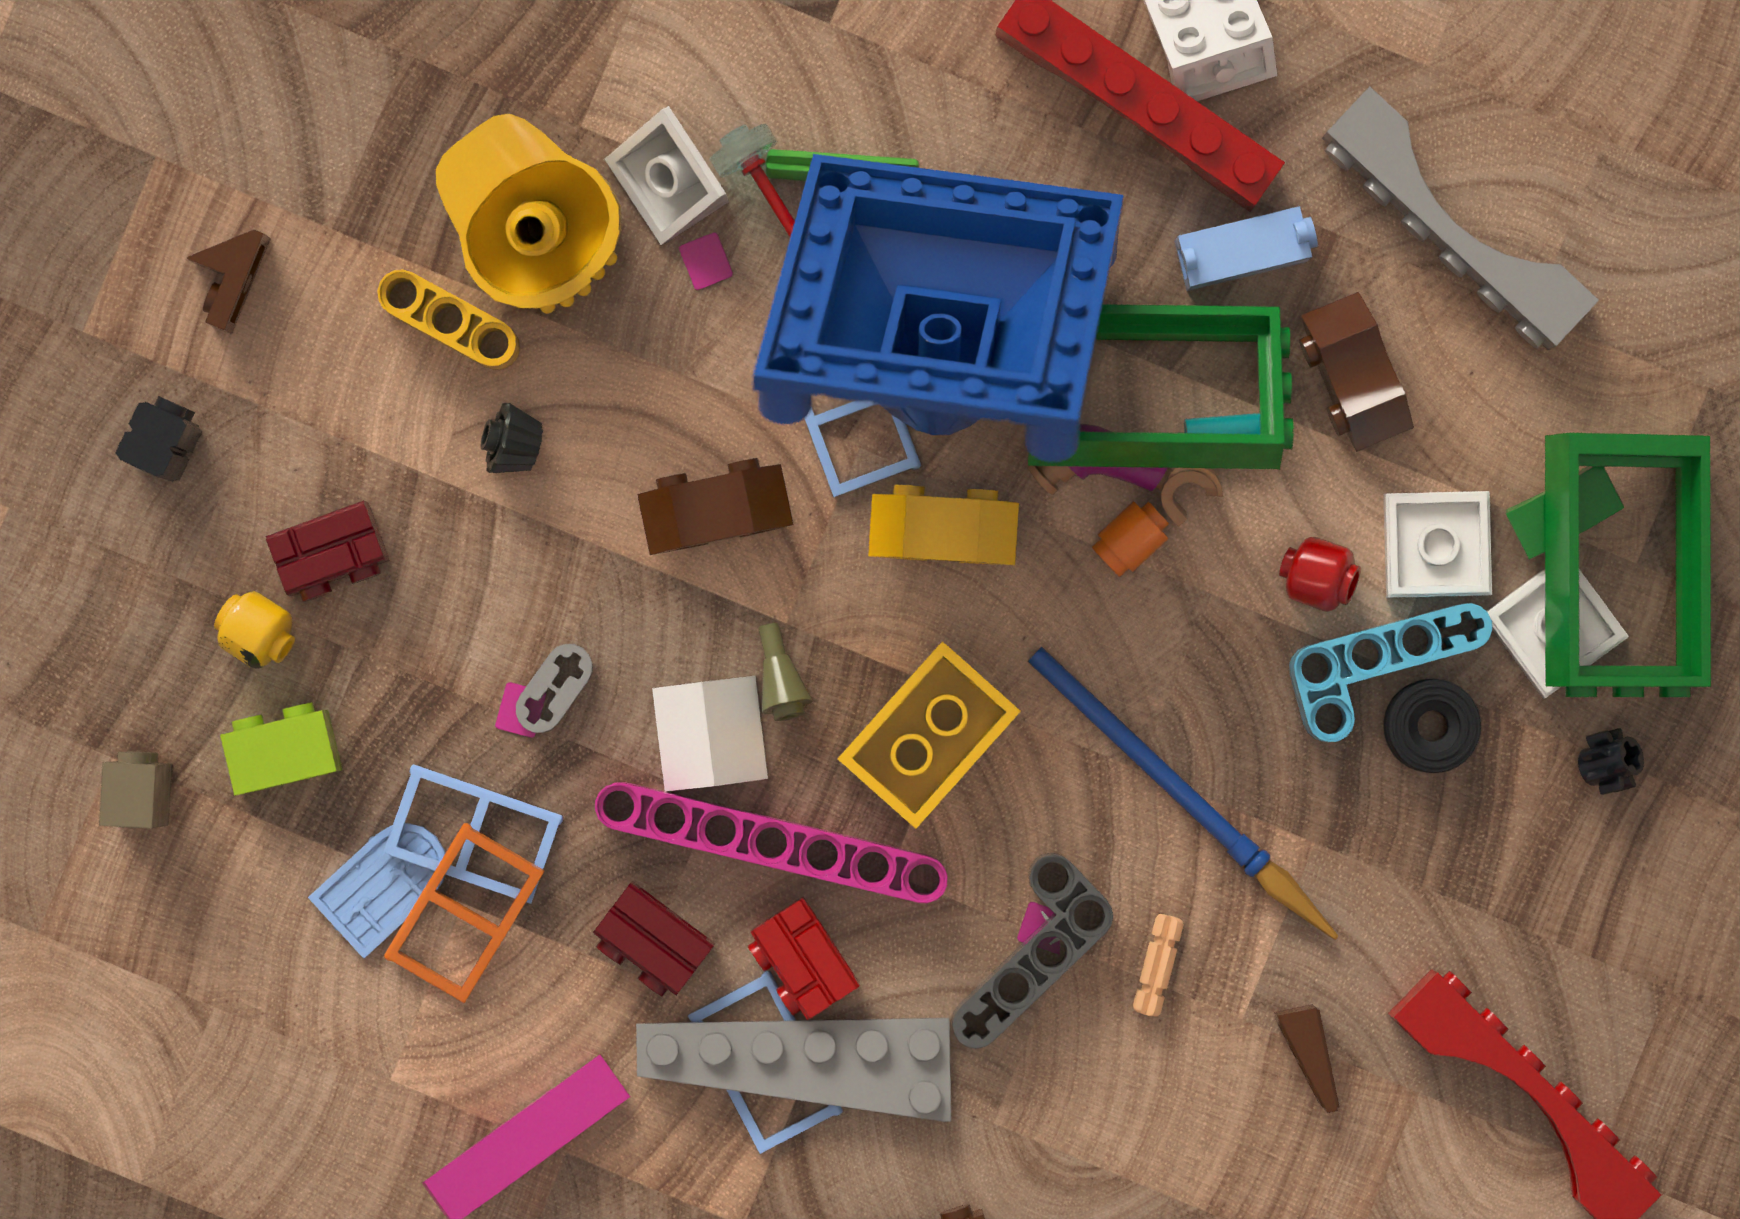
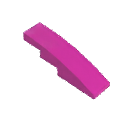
[422,1055,630,1219]

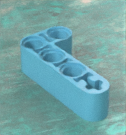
[1289,603,1492,742]

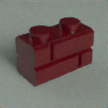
[265,500,390,602]
[593,881,716,997]

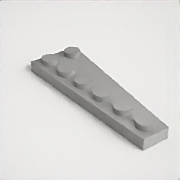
[636,1018,951,1122]

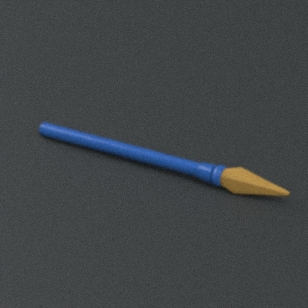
[1028,647,1338,940]

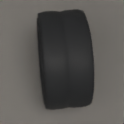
[1384,679,1481,773]

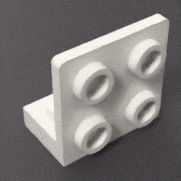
[1144,0,1277,101]

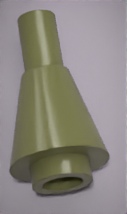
[758,623,813,721]

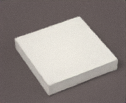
[1384,491,1492,598]
[1487,568,1629,698]

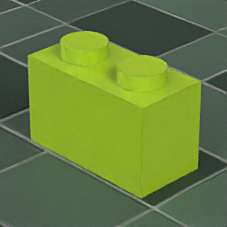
[220,702,343,796]

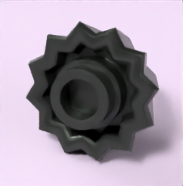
[481,403,543,473]

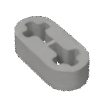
[516,644,593,733]

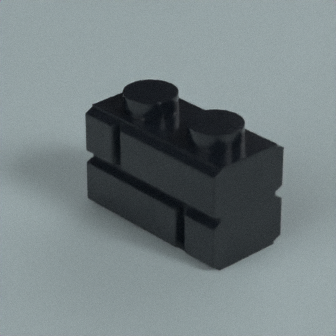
[115,396,202,482]

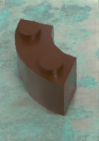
[1299,292,1414,452]
[637,458,794,555]

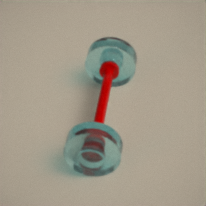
[709,123,795,237]

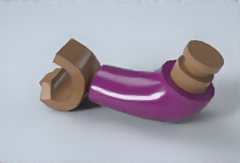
[1028,423,1223,527]

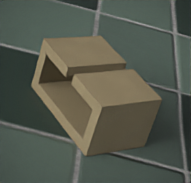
[99,751,172,829]

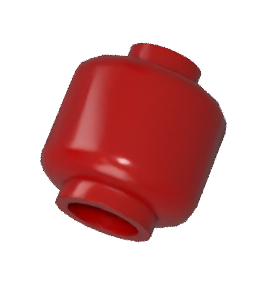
[1279,537,1361,612]

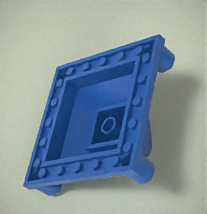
[753,154,1124,462]

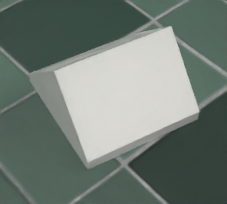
[605,106,729,245]
[652,676,768,791]

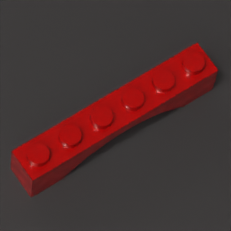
[995,0,1285,212]
[1388,969,1662,1219]

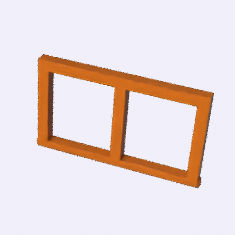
[384,823,545,1003]

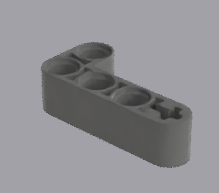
[952,853,1113,1049]

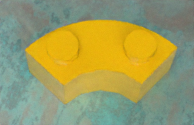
[868,485,1019,565]

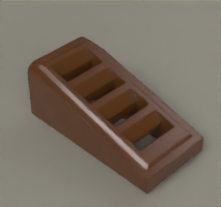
[1274,1004,1340,1113]

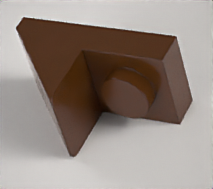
[187,230,271,334]

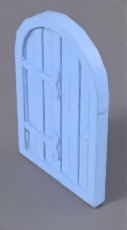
[308,823,445,958]

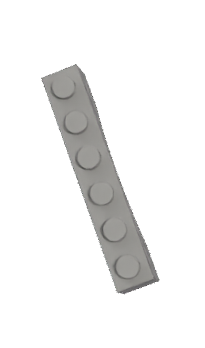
[1322,86,1599,350]

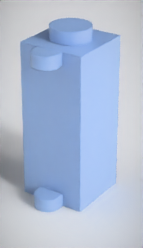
[1174,206,1318,291]

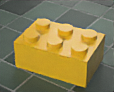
[837,641,1021,829]

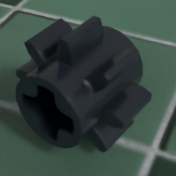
[1578,728,1644,795]

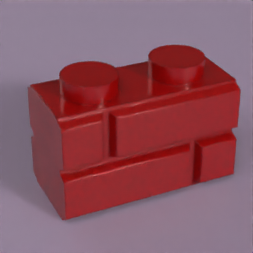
[748,896,860,1020]

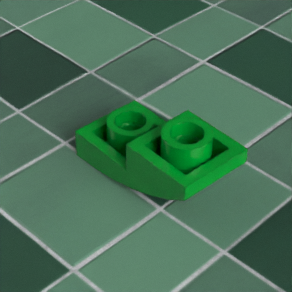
[1506,467,1624,559]

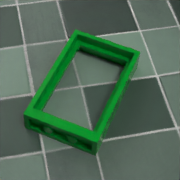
[1028,304,1294,469]
[1545,433,1711,697]

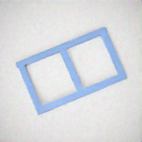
[804,401,921,497]
[383,764,563,904]
[688,971,843,1154]

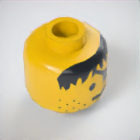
[214,591,295,669]

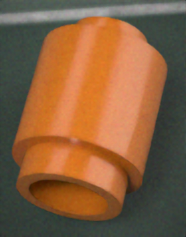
[1092,501,1169,577]

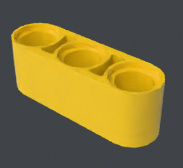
[377,269,520,370]

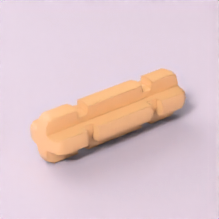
[1133,914,1184,1017]

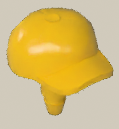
[436,114,622,314]

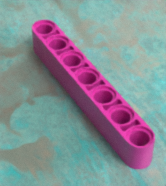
[595,782,948,903]

